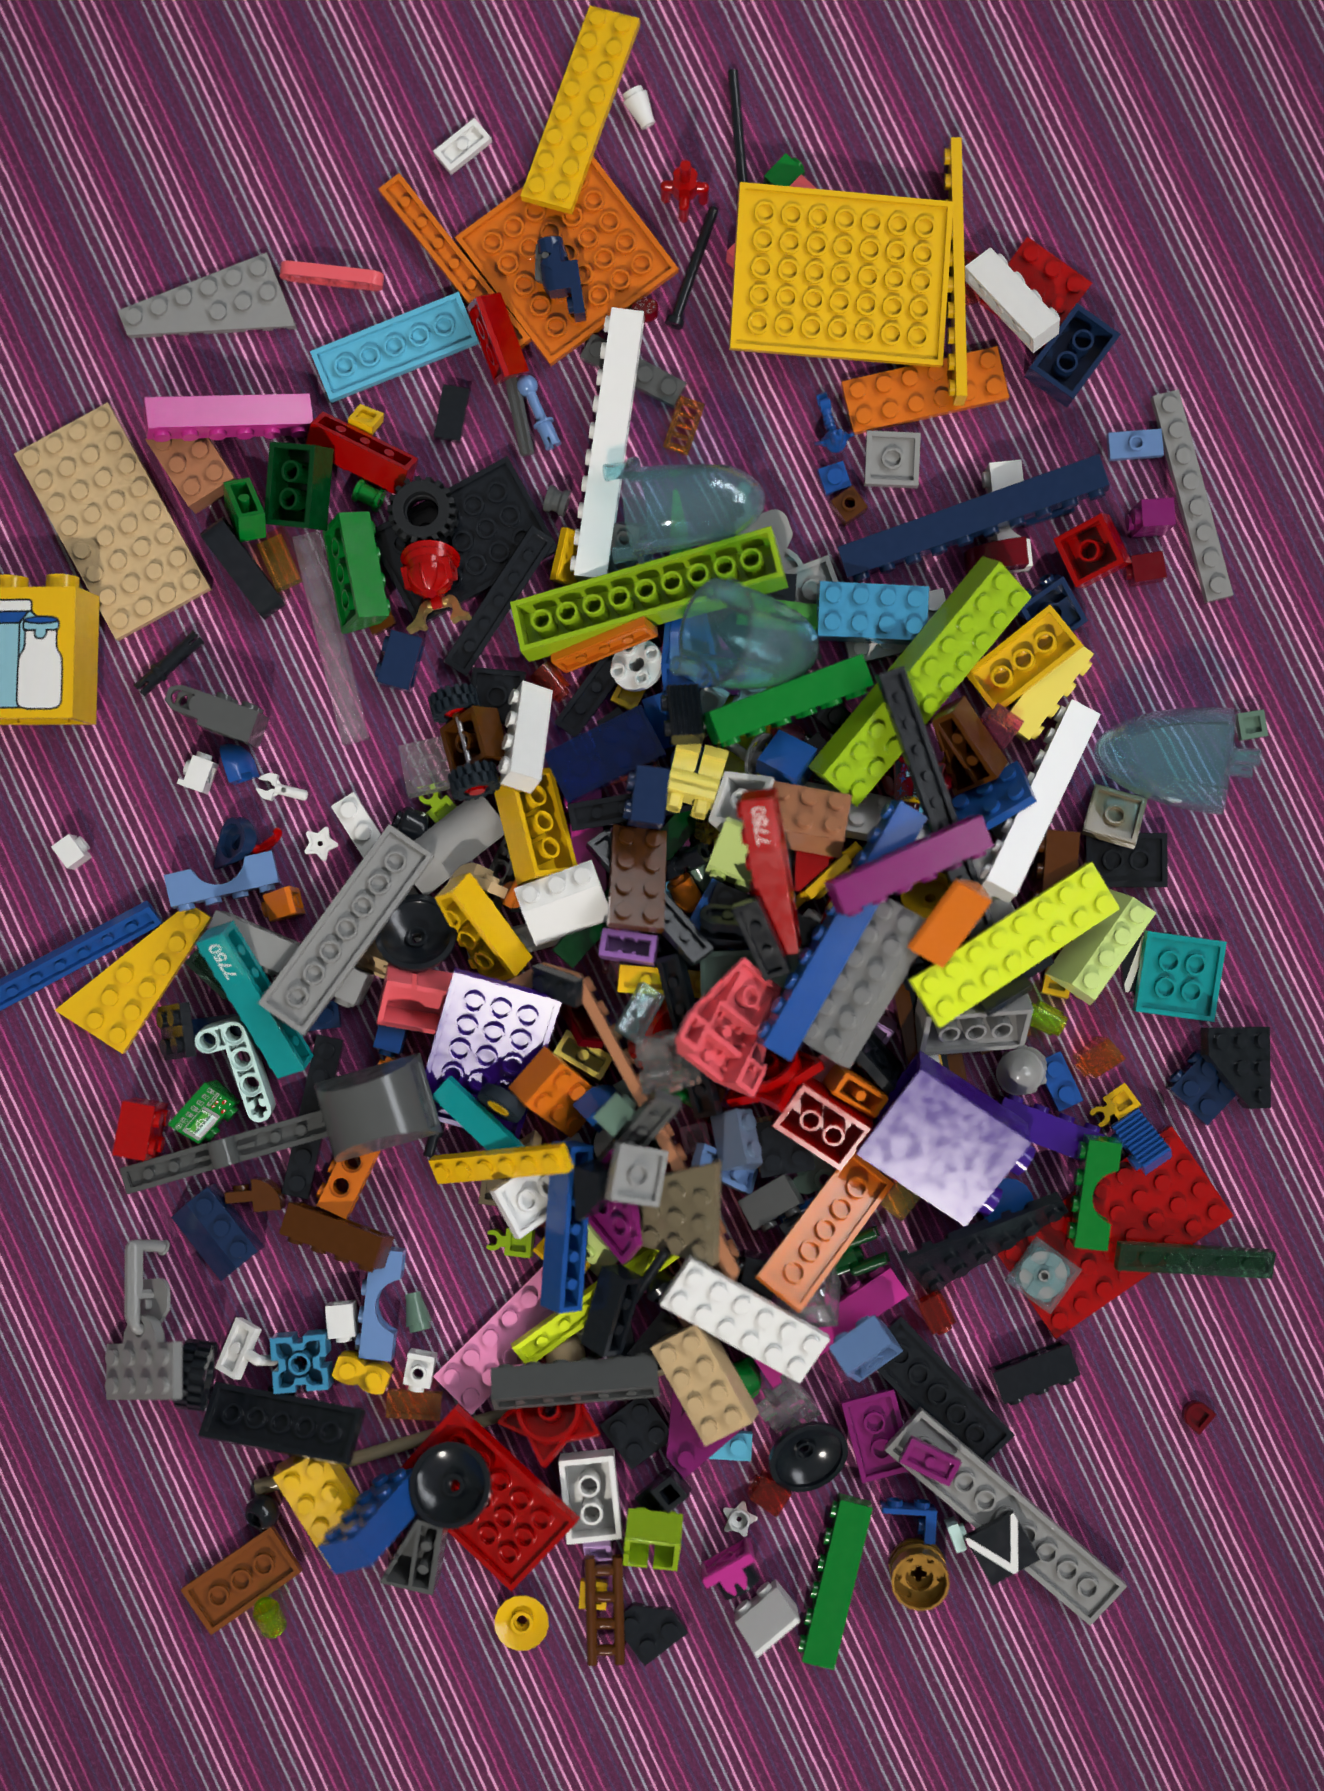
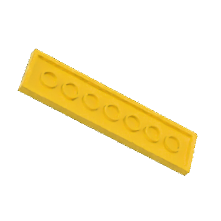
[520,5,641,215]

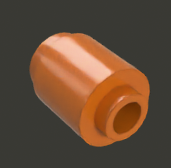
[667,873,702,913]

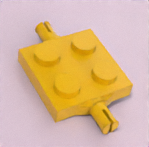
[796,841,863,909]

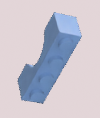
[163,850,281,912]
[355,1247,407,1362]

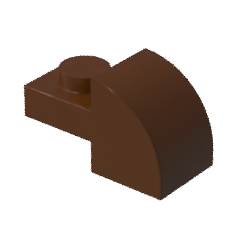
[225,1177,286,1212]

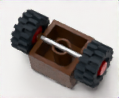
[428,683,505,801]

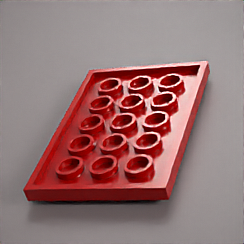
[401,1404,580,1592]

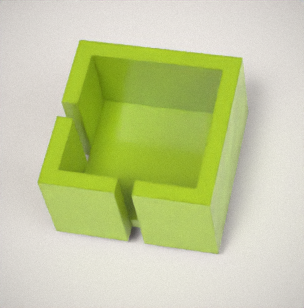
[623,1507,683,1571]

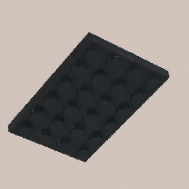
[374,456,557,624]

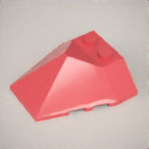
[675,958,781,1097]

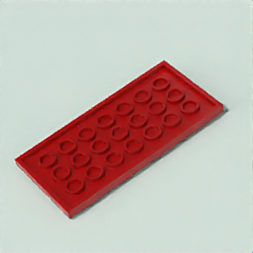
[997,1125,1234,1339]

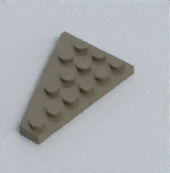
[638,1160,722,1266]

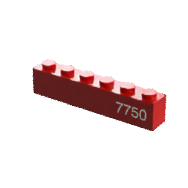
[736,788,802,955]

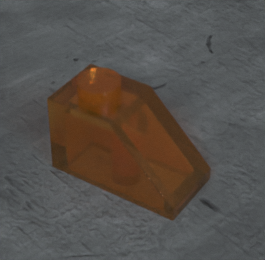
[1072,1036,1126,1078]

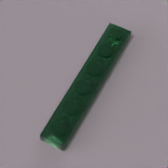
[1113,1241,1276,1279]

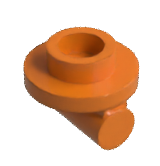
[501,880,524,909]

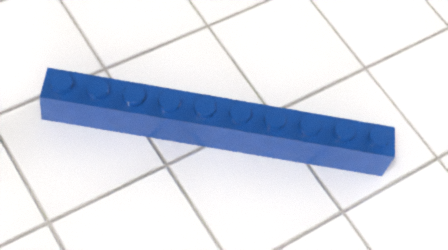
[755,800,928,1061]

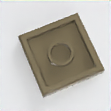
[1081,783,1148,849]

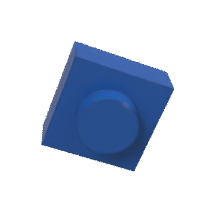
[817,461,852,497]

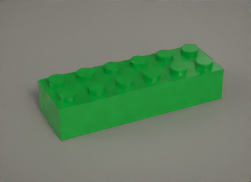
[703,653,874,748]

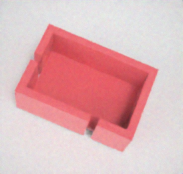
[376,963,453,1034]

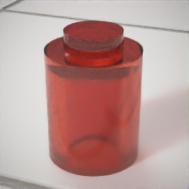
[530,661,571,703]

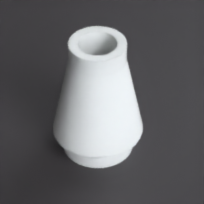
[623,85,655,130]

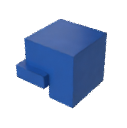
[756,729,817,786]

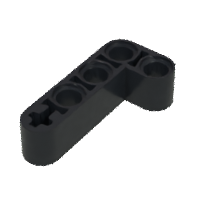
[200,517,286,620]

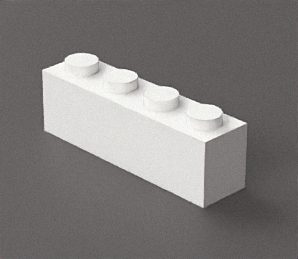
[965,247,1060,353]
[498,680,553,794]

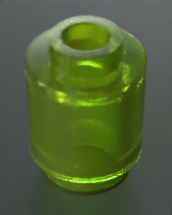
[1030,1000,1068,1036]
[253,1597,287,1639]

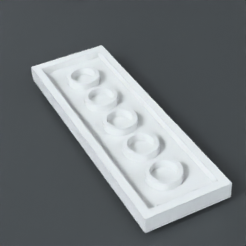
[659,1256,830,1383]

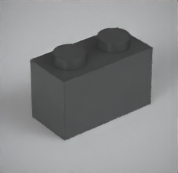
[738,1174,805,1233]

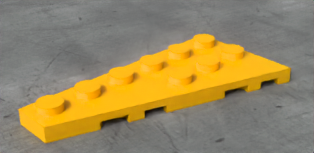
[55,906,213,1054]

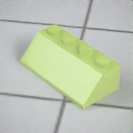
[1045,888,1156,1005]

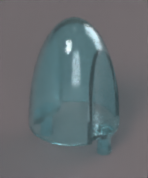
[603,457,766,564]
[670,578,820,690]
[1094,707,1262,815]

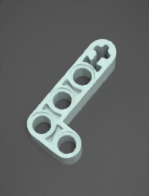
[195,1016,276,1122]

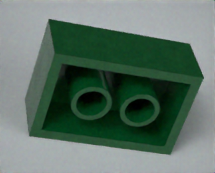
[264,442,334,531]

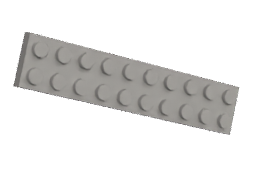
[884,1407,1127,1626]

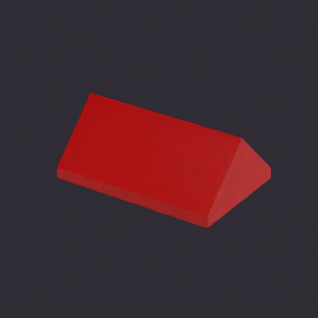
[466,292,529,385]

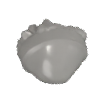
[996,1045,1047,1095]

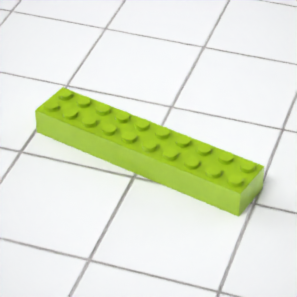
[510,526,789,662]
[808,556,1031,807]

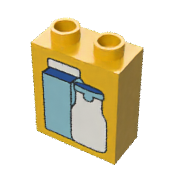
[0,574,100,725]

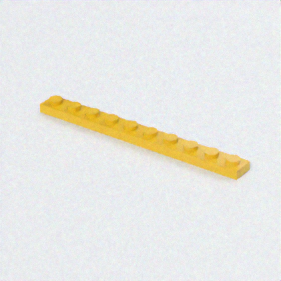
[943,137,967,406]

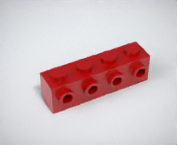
[306,411,419,494]

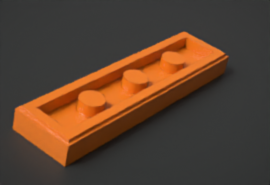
[550,616,658,673]

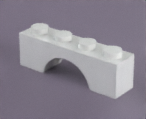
[982,460,1033,573]

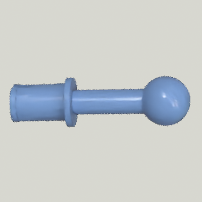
[517,375,561,450]

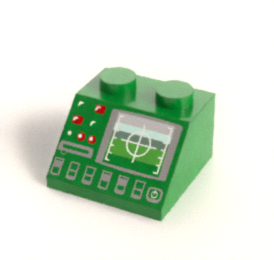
[168,1080,241,1144]

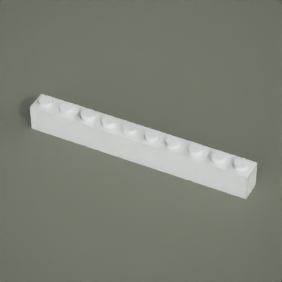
[570,307,645,581]

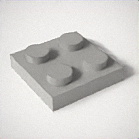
[864,431,921,488]
[605,1142,669,1207]

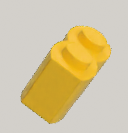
[332,1350,394,1394]

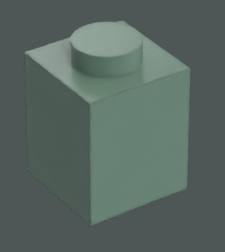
[593,1093,637,1137]

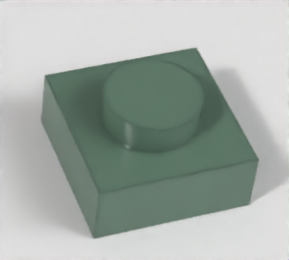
[1234,709,1268,741]

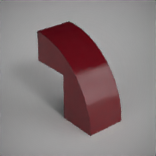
[964,536,1029,575]

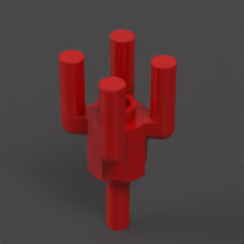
[661,160,709,223]

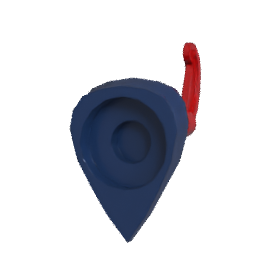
[214,817,282,870]

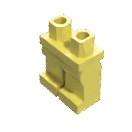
[666,744,729,820]

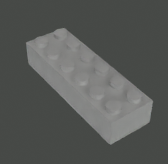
[803,898,926,1069]
[207,910,375,1008]

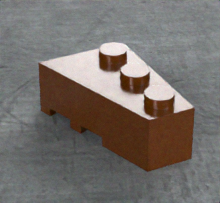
[932,696,1008,796]

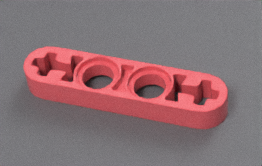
[280,261,384,291]

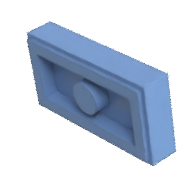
[1106,429,1164,461]

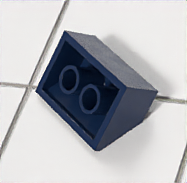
[171,1183,264,1281]

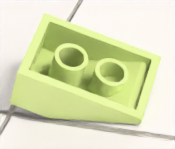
[705,816,753,892]

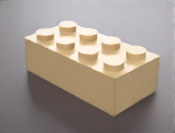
[651,1324,759,1446]

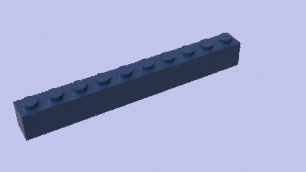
[837,454,1110,583]

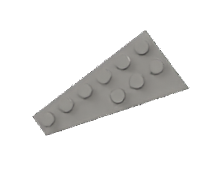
[118,252,297,338]

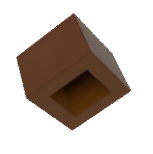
[829,485,868,527]

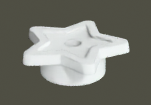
[304,827,339,861]
[723,1501,758,1537]

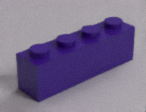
[998,1094,1106,1161]

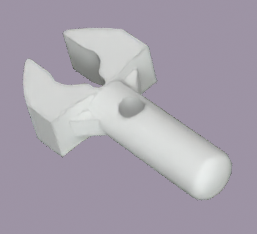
[256,773,308,801]

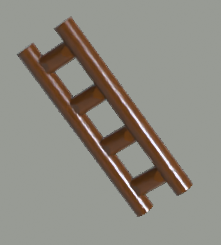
[584,1554,625,1666]

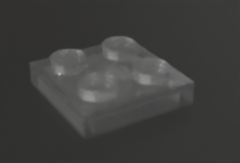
[398,736,451,799]

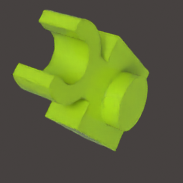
[418,785,457,823]
[486,1227,535,1258]

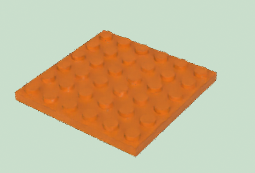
[455,156,679,367]

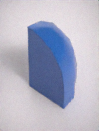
[220,743,260,785]

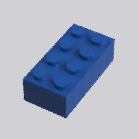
[317,1468,417,1574]

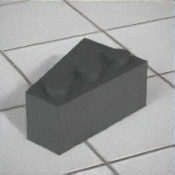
[380,1513,448,1596]

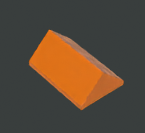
[907,879,992,968]

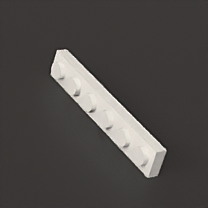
[331,792,422,943]

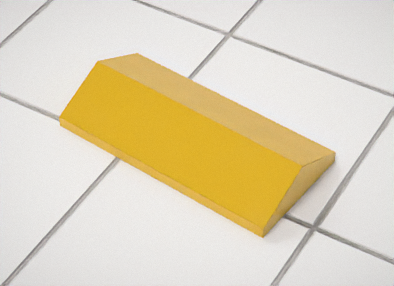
[966,604,1084,714]

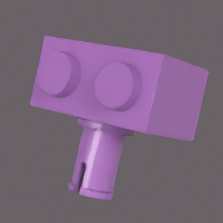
[598,928,659,967]

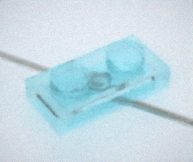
[614,982,665,1044]

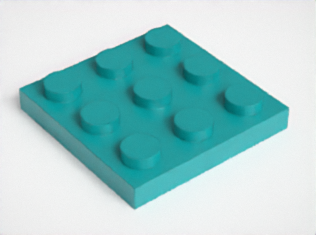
[1132,930,1227,1022]

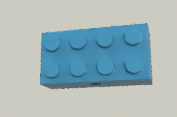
[815,581,929,645]

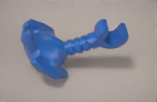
[814,392,855,453]

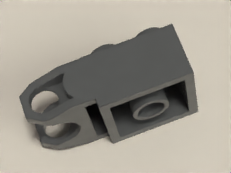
[165,685,269,749]

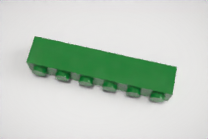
[797,1493,873,1670]

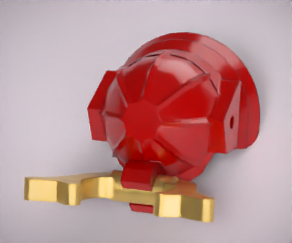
[400,540,472,634]

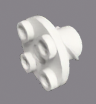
[610,640,662,692]

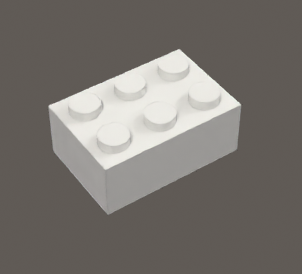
[558,1448,623,1545]

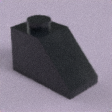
[574,1159,611,1221]

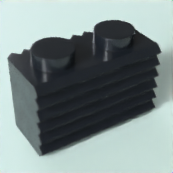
[660,683,705,745]

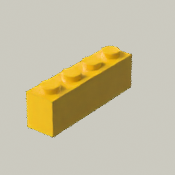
[435,872,533,981]

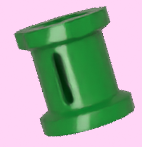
[351,479,386,512]

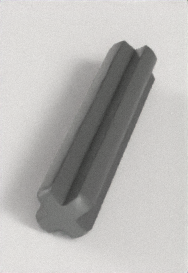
[505,377,534,456]

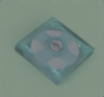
[1004,1236,1082,1314]

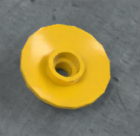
[494,1595,549,1651]

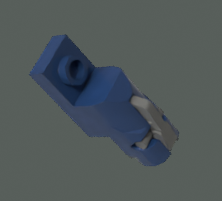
[535,236,586,322]

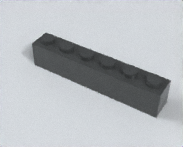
[491,1353,660,1410]

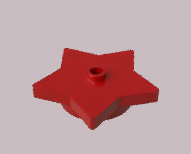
[725,1046,825,1112]
[497,1403,601,1468]

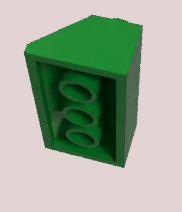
[322,511,391,634]

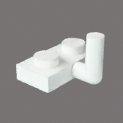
[215,1317,278,1380]

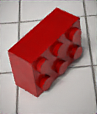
[772,1077,873,1171]

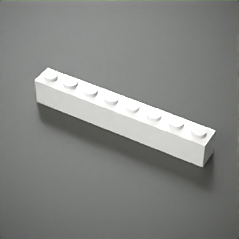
[979,699,1101,903]

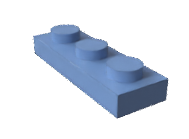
[690,1143,759,1195]

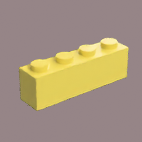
[999,647,1094,743]

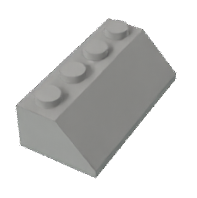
[915,993,1034,1055]

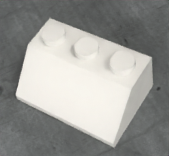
[514,860,608,947]

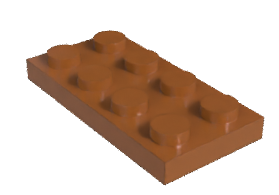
[180,1525,303,1635]

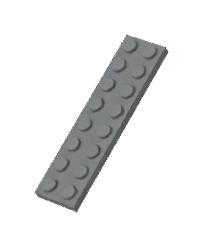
[258,824,434,1036]

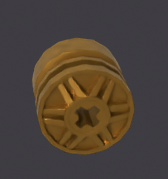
[888,1537,950,1611]

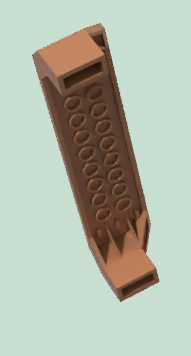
[508,962,740,1328]

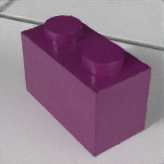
[1125,497,1176,538]

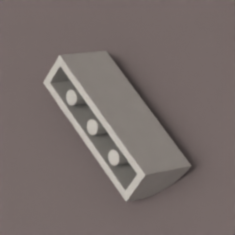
[414,796,504,895]

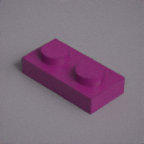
[898,1435,961,1487]

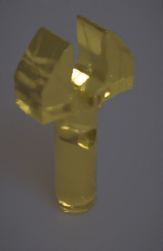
[694,818,720,845]

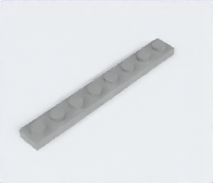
[1151,389,1233,603]

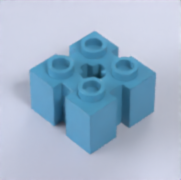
[270,1329,334,1394]

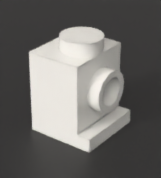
[177,751,219,795]
[403,1348,438,1393]

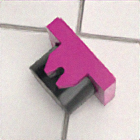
[701,1537,760,1600]

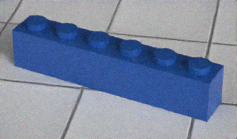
[540,1140,594,1313]

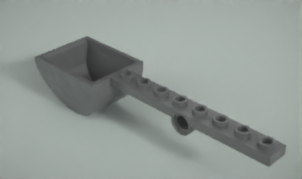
[119,1053,443,1194]

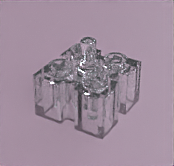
[634,1029,701,1094]

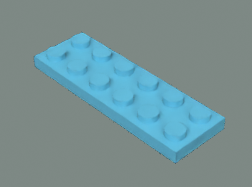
[310,292,479,403]

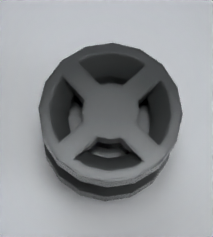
[543,485,571,517]

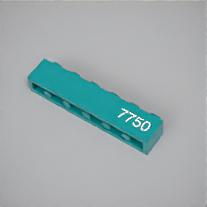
[196,920,314,1078]

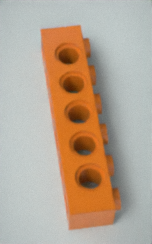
[316,1056,397,1219]

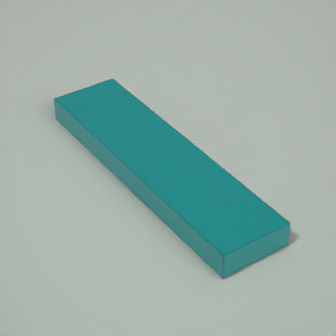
[432,1076,525,1150]

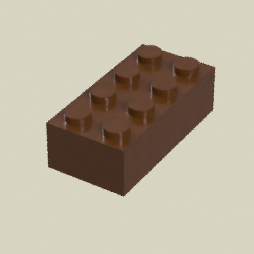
[1027,829,1080,942]

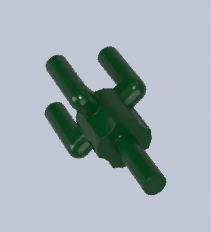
[832,1225,891,1277]

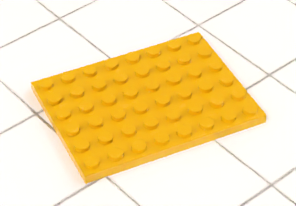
[729,182,954,367]

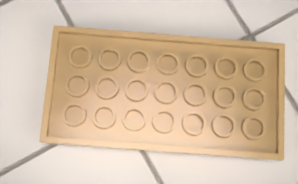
[14,402,212,641]

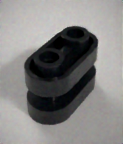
[700,904,749,949]

